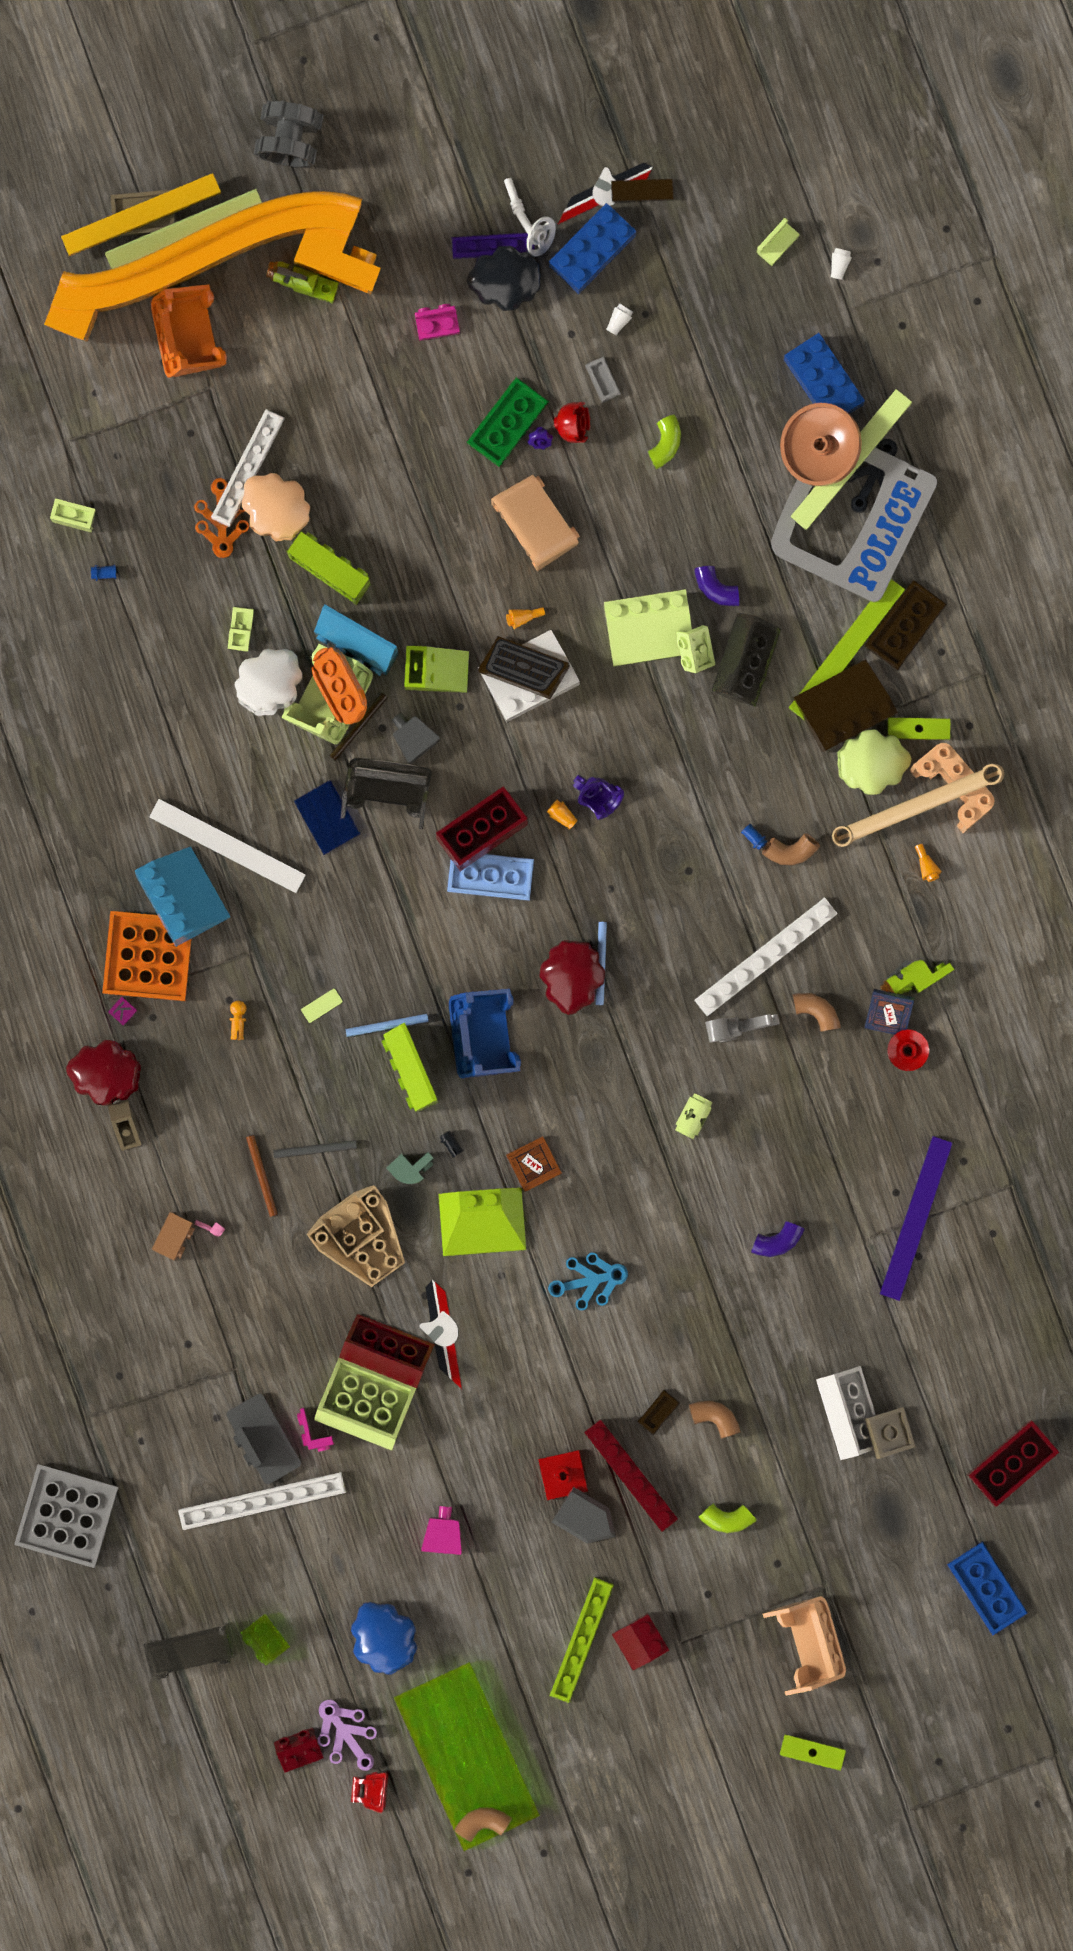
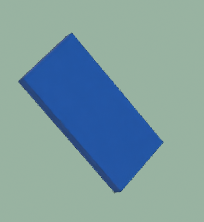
[947,1542,1028,1635]

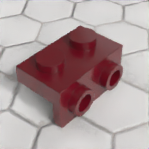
[274,1728,324,1773]

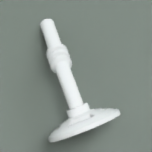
[504,178,556,256]

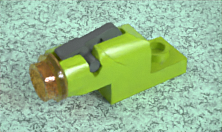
[266,261,339,303]
[880,960,954,994]

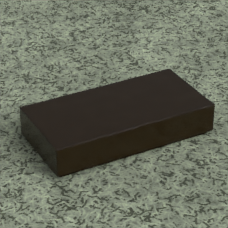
[638,1390,680,1435]

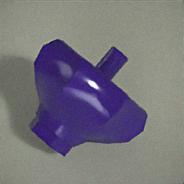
[528,427,553,450]

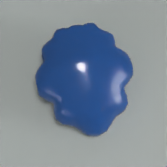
[351,1602,417,1675]

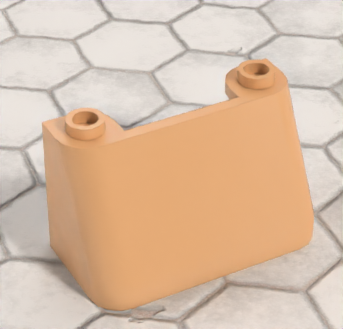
[491,475,580,571]

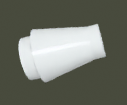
[831,248,852,280]
[606,304,633,336]

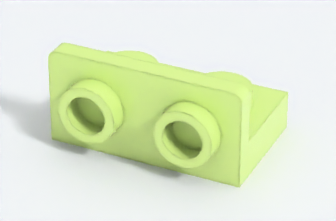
[676,625,716,673]

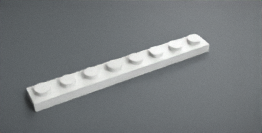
[694,897,837,1016]

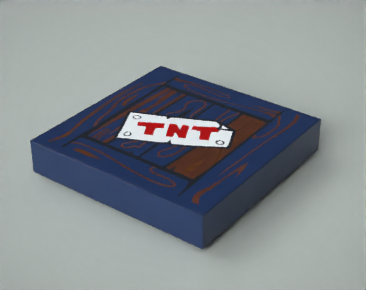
[865,989,914,1035]

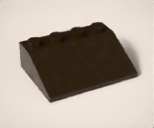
[793,659,898,752]

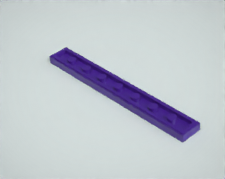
[880,1136,952,1301]

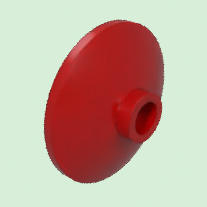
[887,1030,929,1071]

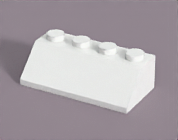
[816,1366,876,1460]

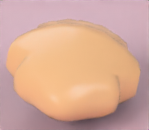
[242,473,310,541]

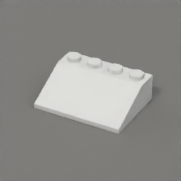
[478,630,580,723]

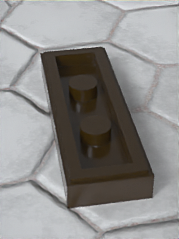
[611,179,673,203]

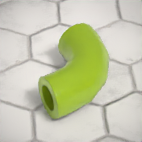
[647,414,681,469]
[698,1503,757,1533]

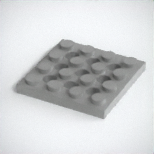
[14,1464,119,1568]

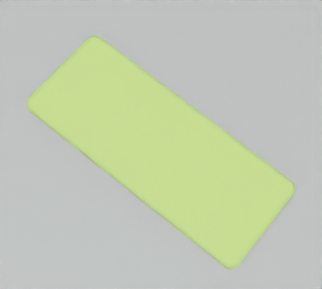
[301,989,343,1023]

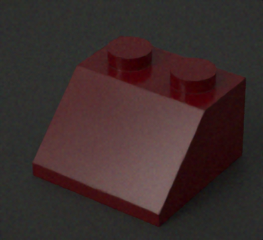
[612,1613,669,1670]

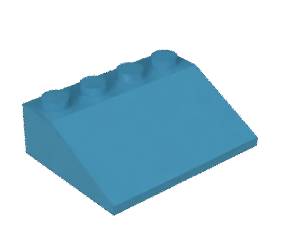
[314,604,399,676]
[135,846,230,947]

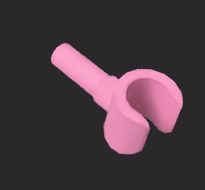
[195,1220,225,1236]

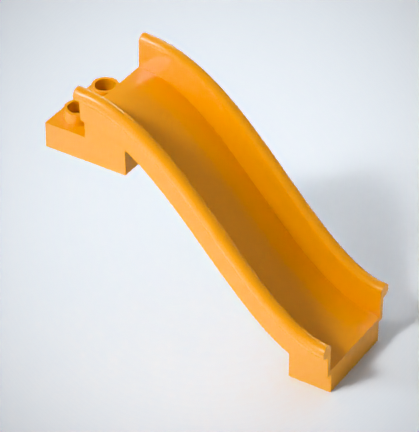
[44,191,381,342]

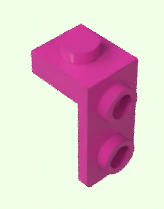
[297,1408,334,1452]

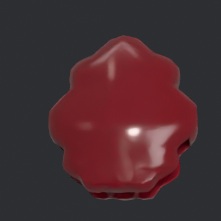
[540,940,605,1015]
[66,1040,141,1106]

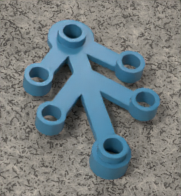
[548,1252,628,1311]

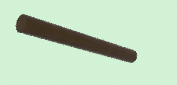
[329,693,388,761]

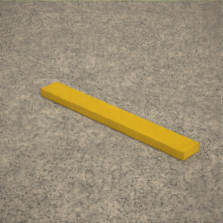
[61,173,221,257]

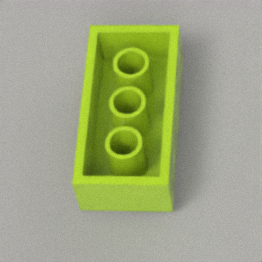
[287,532,371,605]

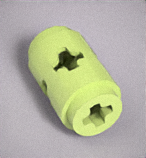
[675,1093,712,1139]

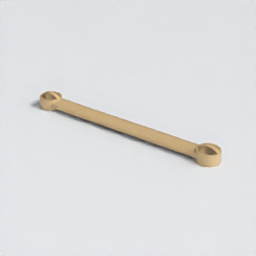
[832,764,1004,847]

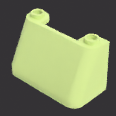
[282,644,373,744]

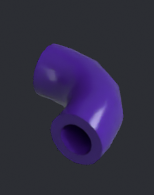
[694,566,739,606]
[751,1221,805,1257]

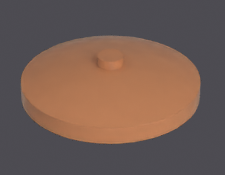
[780,403,862,487]

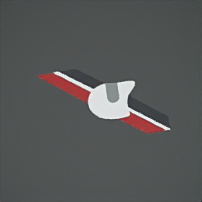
[558,163,653,224]
[419,1280,462,1389]

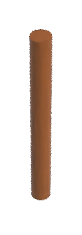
[246,1135,278,1217]

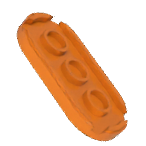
[312,647,367,724]

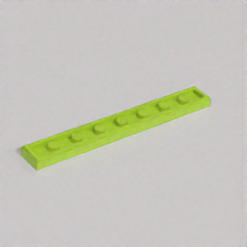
[788,579,905,721]

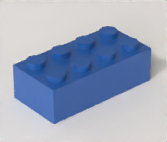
[549,203,636,294]
[784,333,865,414]

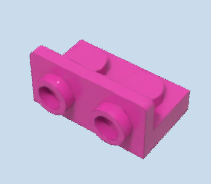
[415,304,460,341]

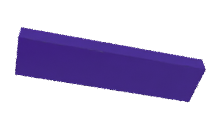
[452,233,535,259]

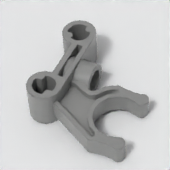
[705,1014,780,1043]

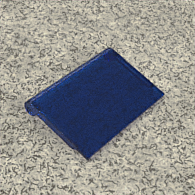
[294,780,361,855]

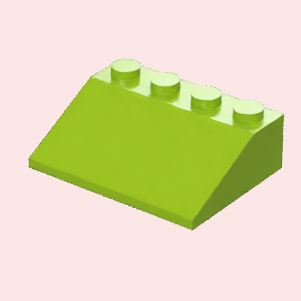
[381,1023,439,1112]

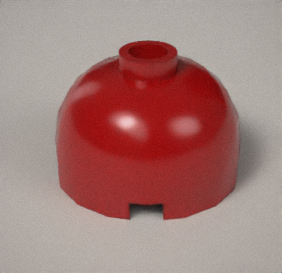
[554,402,590,443]

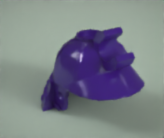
[573,775,624,820]

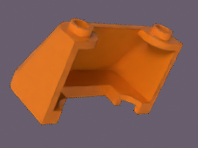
[151,284,227,378]

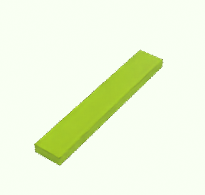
[550,1577,614,1703]

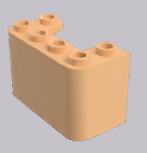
[910,743,995,833]

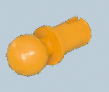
[230,1000,246,1040]

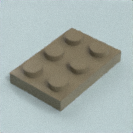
[110,190,175,237]

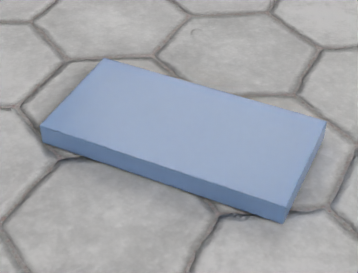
[447,854,534,901]

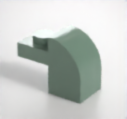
[386,1152,434,1184]

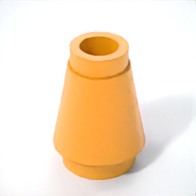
[547,799,578,829]

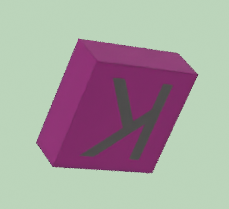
[108,997,137,1026]

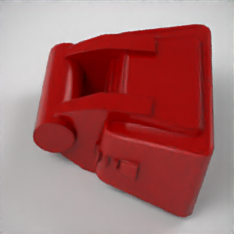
[351,1771,388,1813]

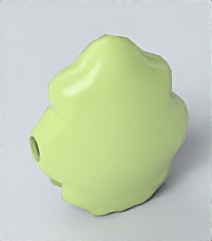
[837,729,912,795]

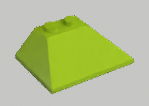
[439,1188,526,1256]

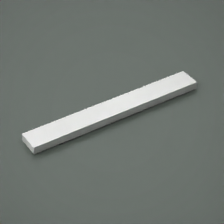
[149,799,306,893]
[178,1472,346,1530]

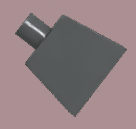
[392,713,440,765]

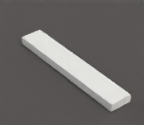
[211,409,285,527]

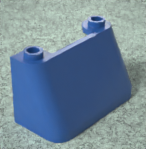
[449,989,521,1078]

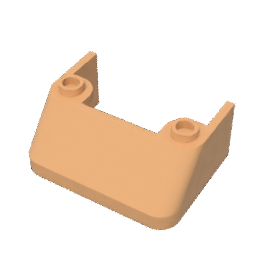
[763,1596,846,1695]

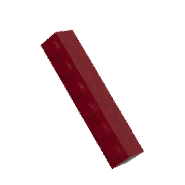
[584,1419,678,1532]

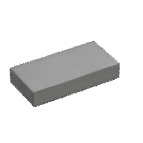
[585,356,621,403]

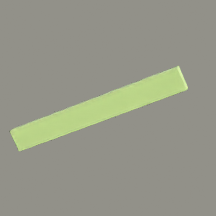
[105,189,262,269]
[790,389,912,530]

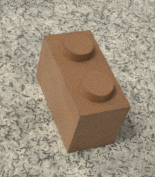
[151,1212,195,1261]

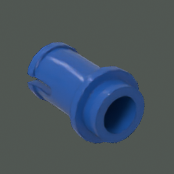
[91,565,116,581]
[741,824,767,850]

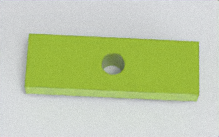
[888,718,950,740]
[779,1734,846,1771]

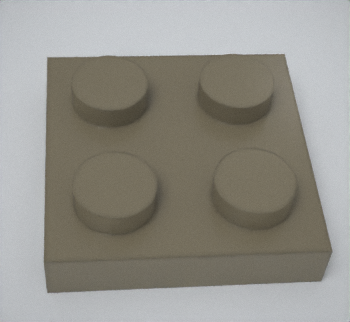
[864,1407,916,1459]

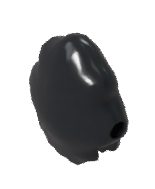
[466,246,541,311]

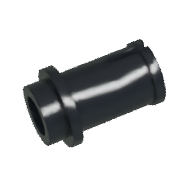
[440,1130,464,1158]

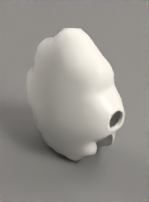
[235,649,302,717]

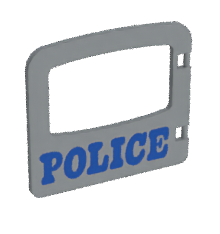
[771,448,937,602]

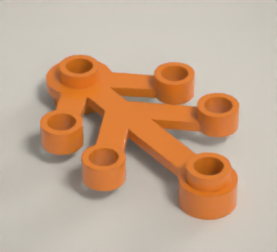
[194,478,249,558]

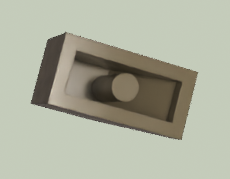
[108,1100,141,1151]

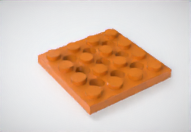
[102,911,192,1001]

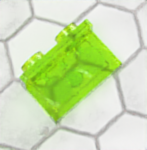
[241,1614,290,1665]

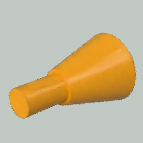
[506,607,545,629]
[915,844,942,882]

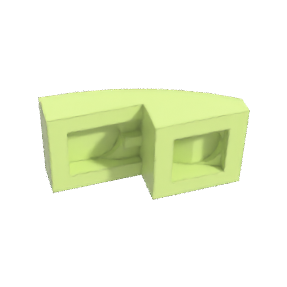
[228,606,254,651]

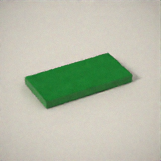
[467,377,549,468]

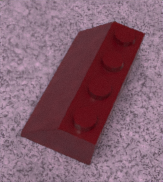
[339,1314,435,1388]

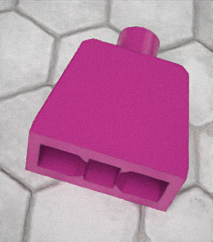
[421,1506,462,1555]

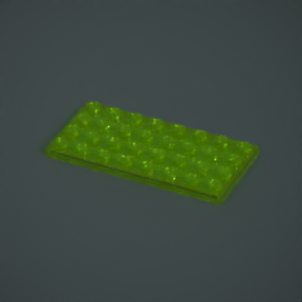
[393,1662,540,1851]

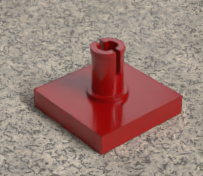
[538,1450,588,1500]

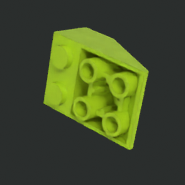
[404,646,469,693]

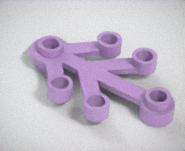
[318,1700,377,1771]

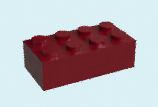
[436,786,528,872]
[967,1420,1059,1507]

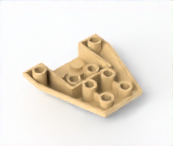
[307,1185,405,1287]

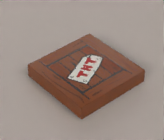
[506,1136,562,1192]

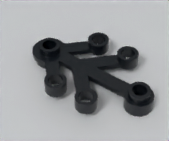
[847,439,897,513]

